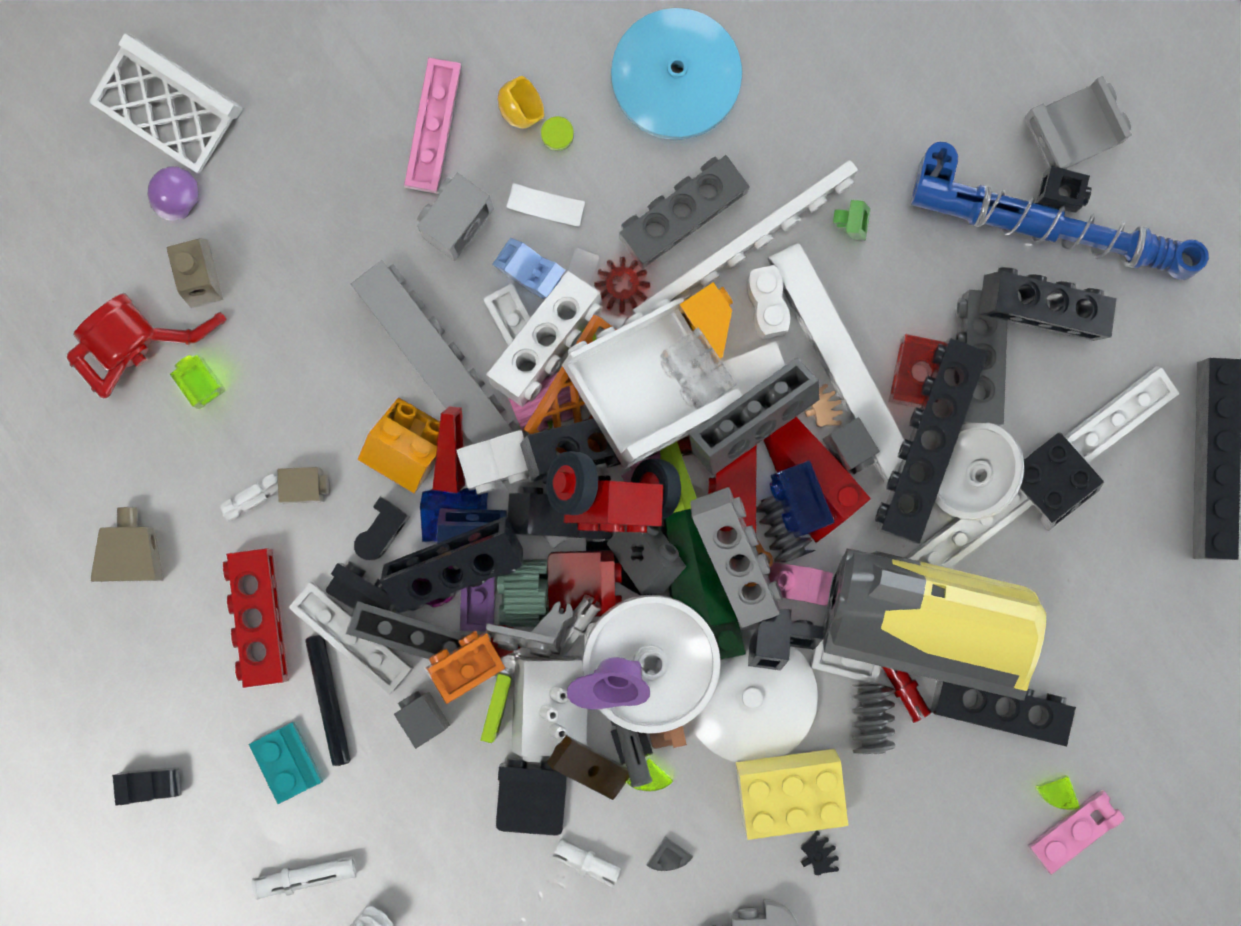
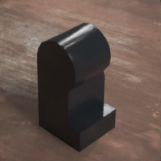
[354,496,410,560]
[112,768,182,806]

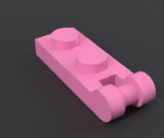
[1028,790,1125,875]

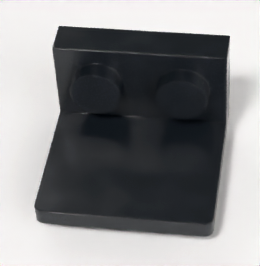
[1020,433,1104,531]

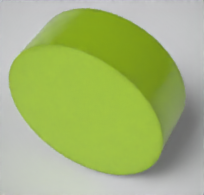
[541,116,574,151]

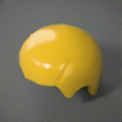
[497,76,545,129]

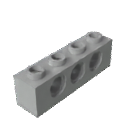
[691,487,783,628]

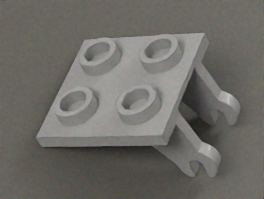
[486,602,576,658]

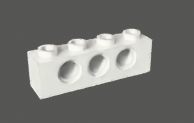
[486,271,603,407]

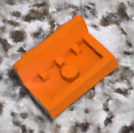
[425,631,505,704]

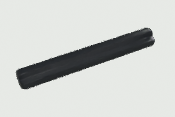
[305,635,351,766]

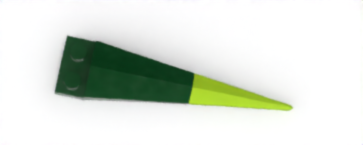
[660,441,746,660]

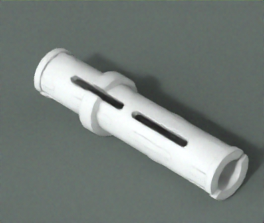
[252,856,357,900]

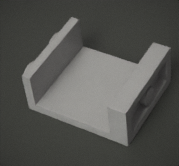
[1025,76,1132,169]

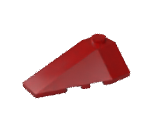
[763,416,871,543]

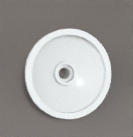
[935,423,1024,521]

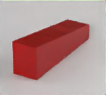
[432,406,465,493]

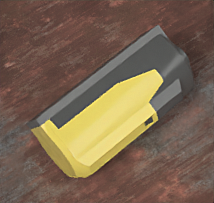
[822,548,1046,700]

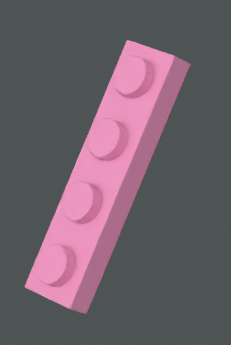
[404,57,462,194]

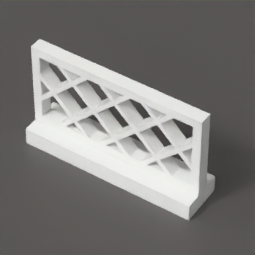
[89,33,244,174]

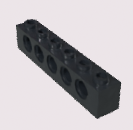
[875,338,989,544]

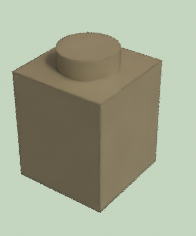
[277,467,329,504]

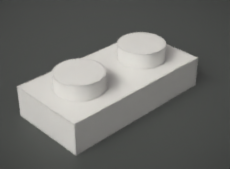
[810,641,881,685]

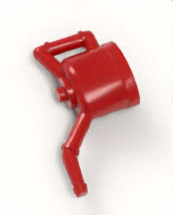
[67,293,227,399]

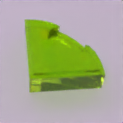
[626,758,674,791]
[1035,775,1080,810]

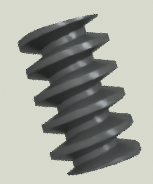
[756,489,816,562]
[852,684,895,754]

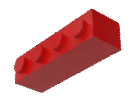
[708,445,757,533]

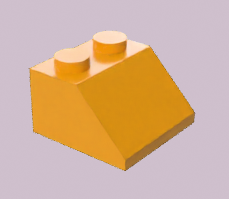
[679,282,733,366]

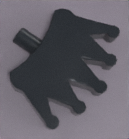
[800,830,839,876]

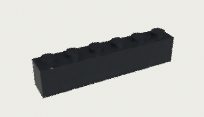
[1193,358,1241,560]

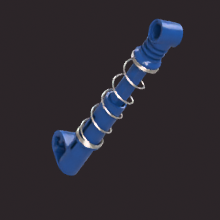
[911,142,1209,280]

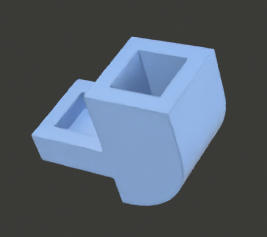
[492,238,565,299]

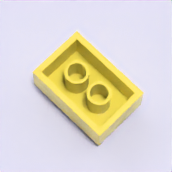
[735,749,848,840]

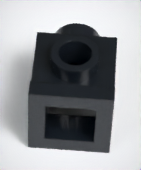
[1036,166,1092,213]

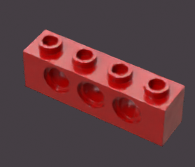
[223,548,289,688]

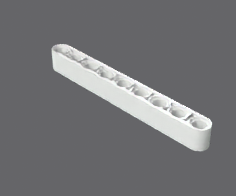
[768,243,924,514]

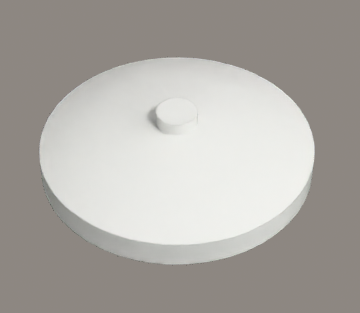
[582,595,720,733]
[689,630,818,762]

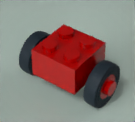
[546,451,681,533]

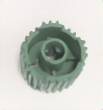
[497,559,549,627]

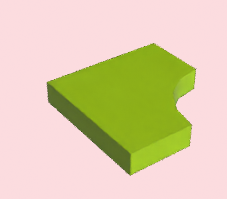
[480,672,512,744]

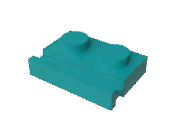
[248,722,323,804]

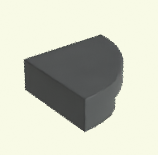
[646,836,693,871]

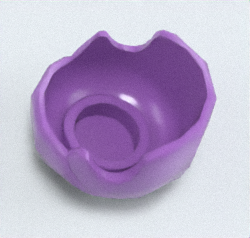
[147,166,199,221]

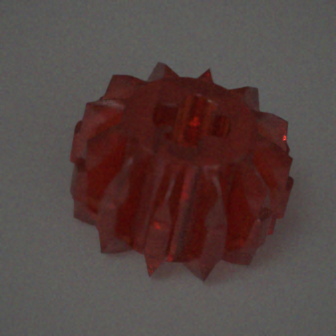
[594,257,650,314]

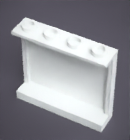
[562,297,742,469]

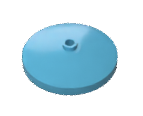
[611,8,742,140]

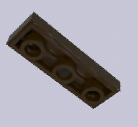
[546,735,630,800]

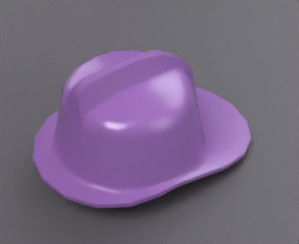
[567,657,650,709]

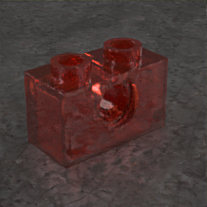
[888,334,944,408]

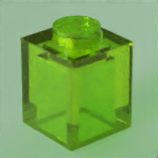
[170,355,226,410]

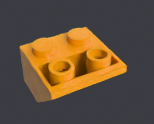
[357,397,440,494]

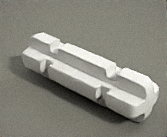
[220,474,278,521]

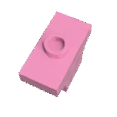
[769,562,833,606]

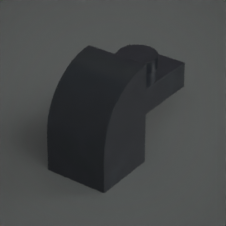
[748,609,824,671]

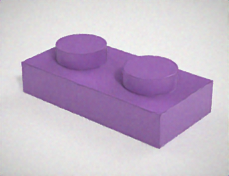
[460,577,495,631]

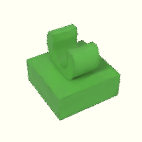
[833,200,871,241]

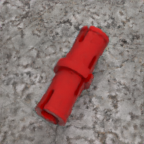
[881,666,932,723]

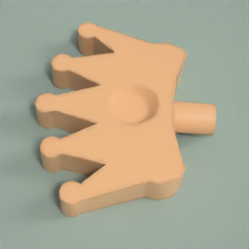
[805,384,843,427]

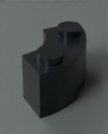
[507,487,602,539]

